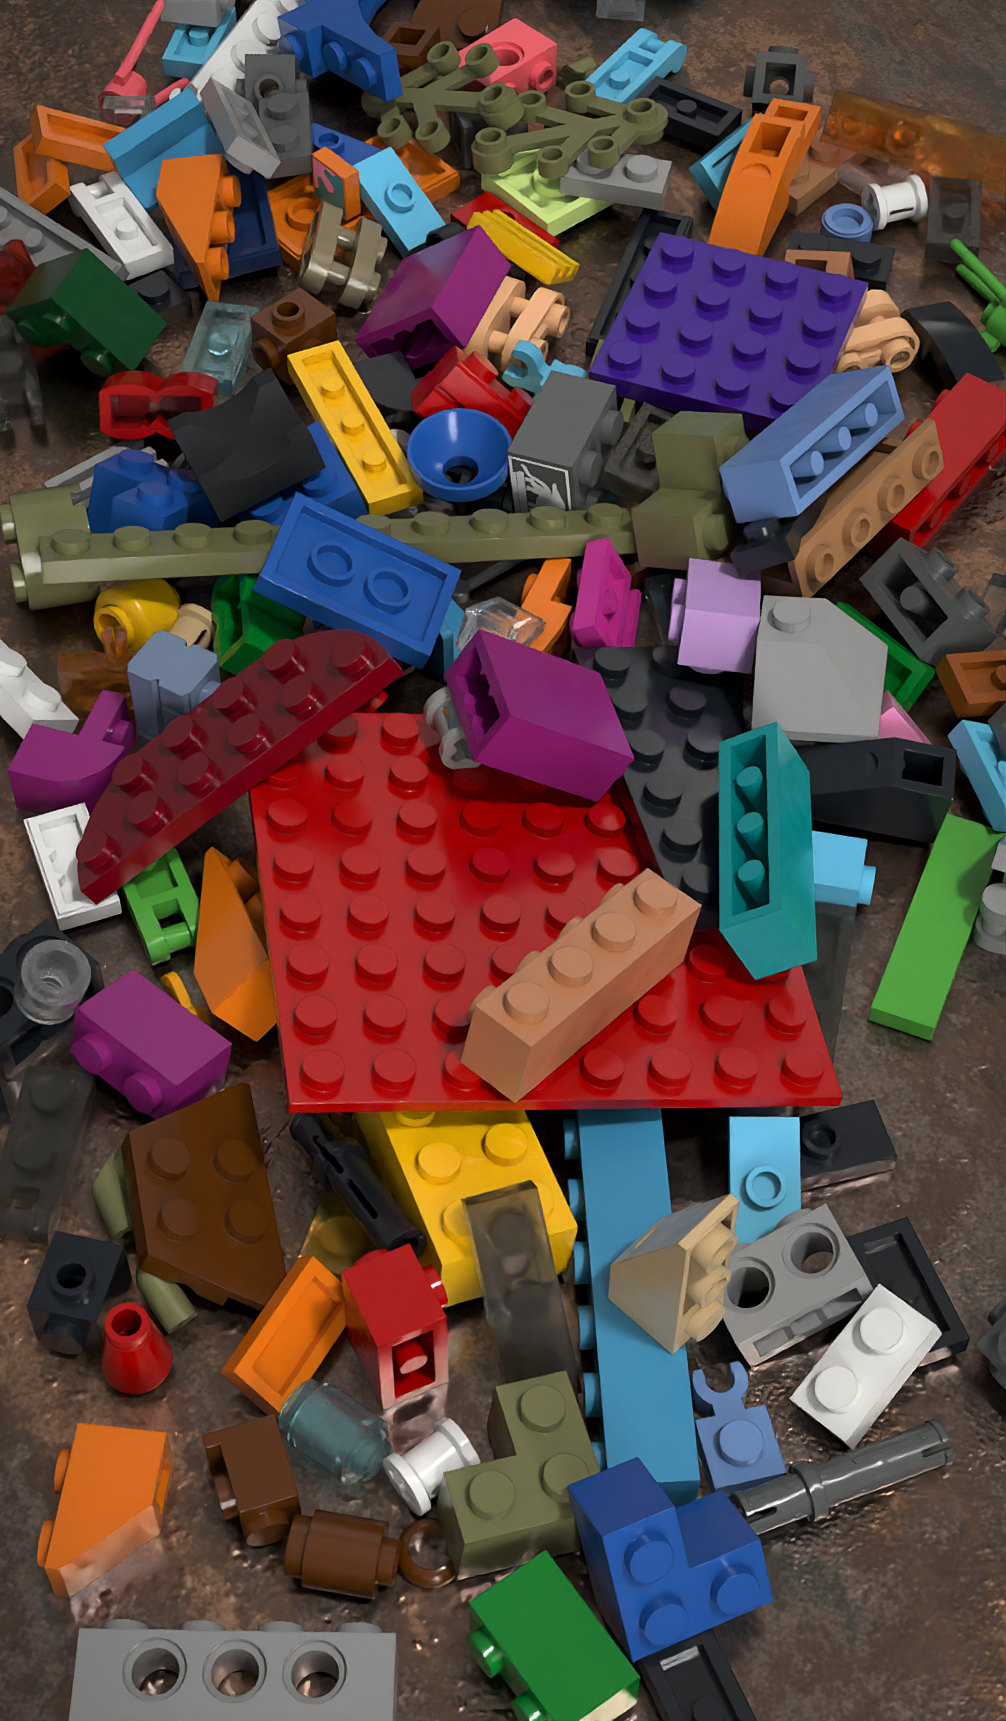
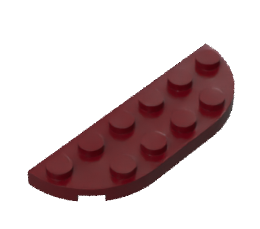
[76,630,404,905]

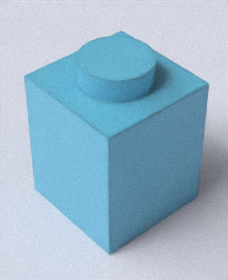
[812,831,876,928]

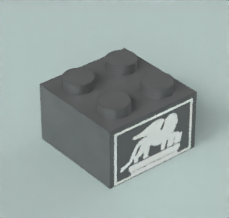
[507,370,626,513]

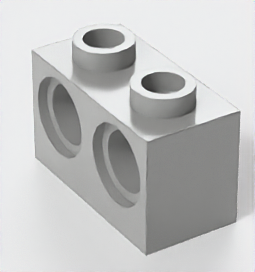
[723,1203,874,1368]

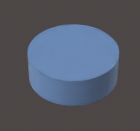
[820,203,874,242]

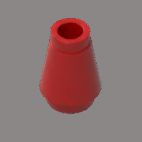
[100,1302,173,1395]

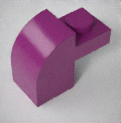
[7,690,136,816]

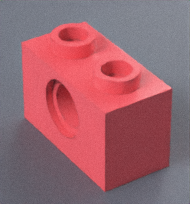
[445,18,557,95]

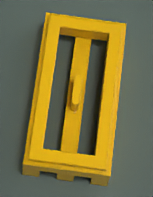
[466,210,580,286]

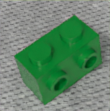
[465,1550,640,1721]

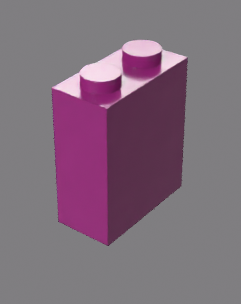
[354,225,511,371]
[444,629,635,802]

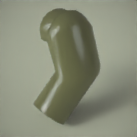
[92,1147,135,1246]
[136,1256,198,1334]

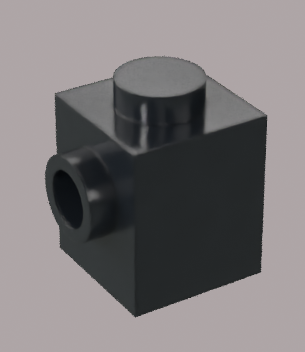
[27,1231,132,1354]

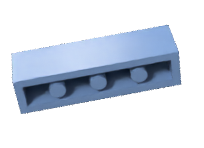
[719,365,905,523]

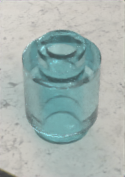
[278,1379,391,1485]

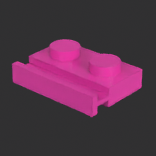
[569,537,642,648]

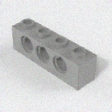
[69,1619,399,1721]

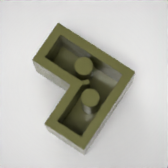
[631,411,750,570]
[436,1370,601,1581]

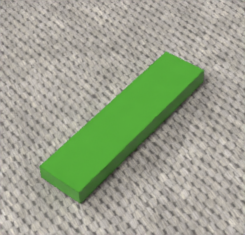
[868,813,1006,1041]

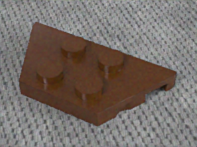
[120,1083,286,1311]

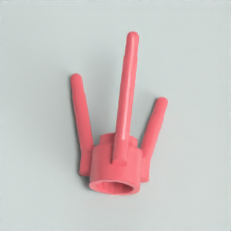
[98,0,191,124]

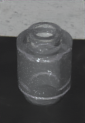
[14,940,91,1025]

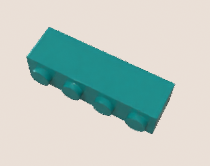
[719,721,817,980]

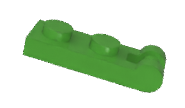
[120,846,200,966]

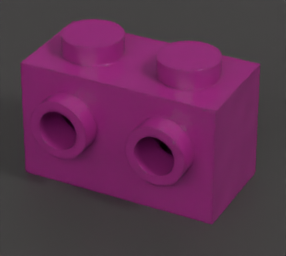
[70,969,232,1120]

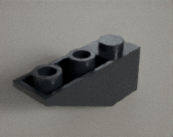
[795,737,957,844]

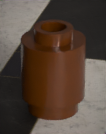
[284,1509,401,1600]

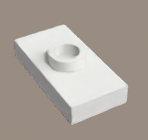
[24,802,122,931]

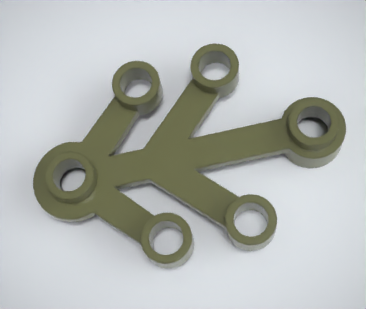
[361,41,524,153]
[471,81,668,179]

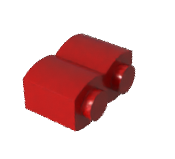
[99,371,219,440]

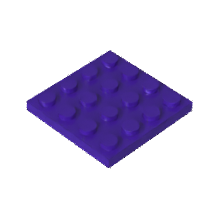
[589,232,869,433]

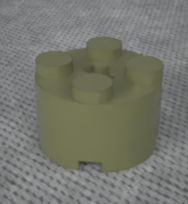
[0,483,100,611]

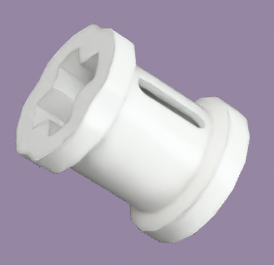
[861,174,928,231]
[383,1417,481,1516]

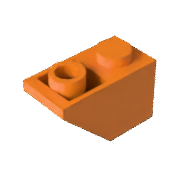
[37,1423,174,1598]

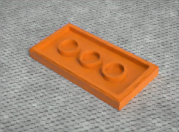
[268,135,461,272]

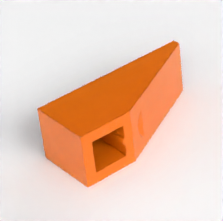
[156,154,241,304]
[193,847,277,1042]

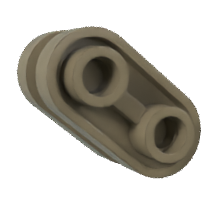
[296,200,388,310]

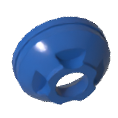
[407,408,512,502]

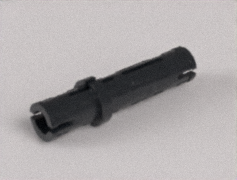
[289,1112,427,1259]

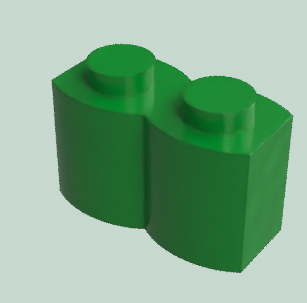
[211,573,306,675]

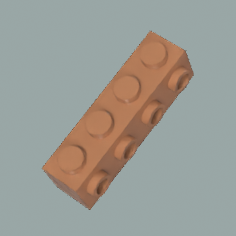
[461,868,702,1103]

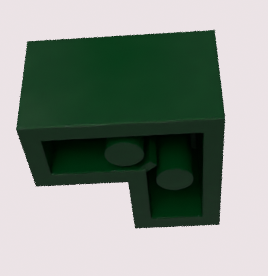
[4,248,167,378]

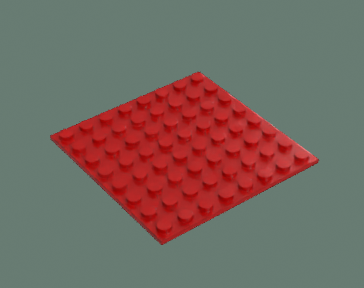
[248,712,843,1113]

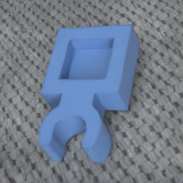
[691,1361,787,1497]

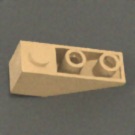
[608,1193,739,1355]

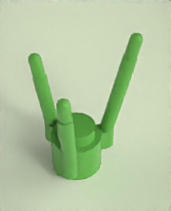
[950,239,1006,353]

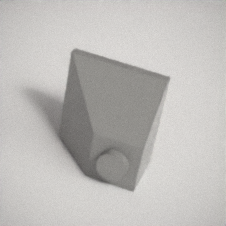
[751,595,888,743]

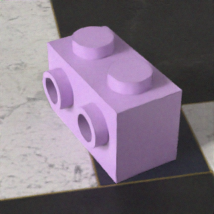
[668,558,761,674]

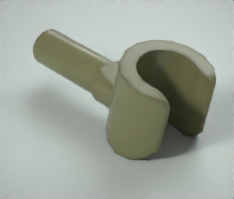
[556,56,596,87]

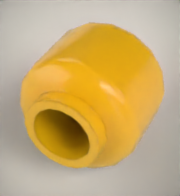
[93,578,181,658]

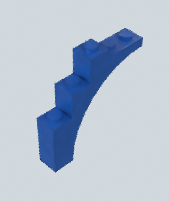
[277,0,403,102]

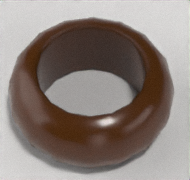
[398,1518,455,1588]

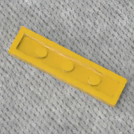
[287,340,423,516]

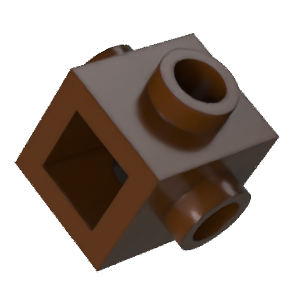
[250,287,337,386]

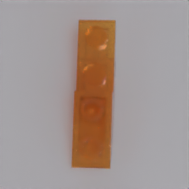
[820,89,1006,196]

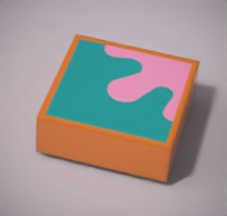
[311,147,361,221]

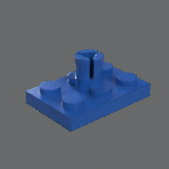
[252,492,462,670]

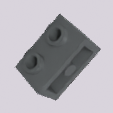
[859,537,999,667]

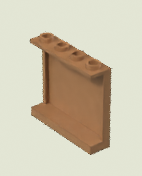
[630,418,944,598]

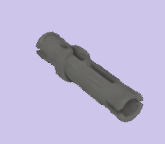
[730,1418,953,1535]

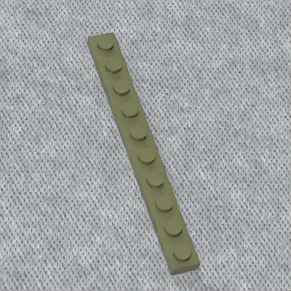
[39,503,637,584]

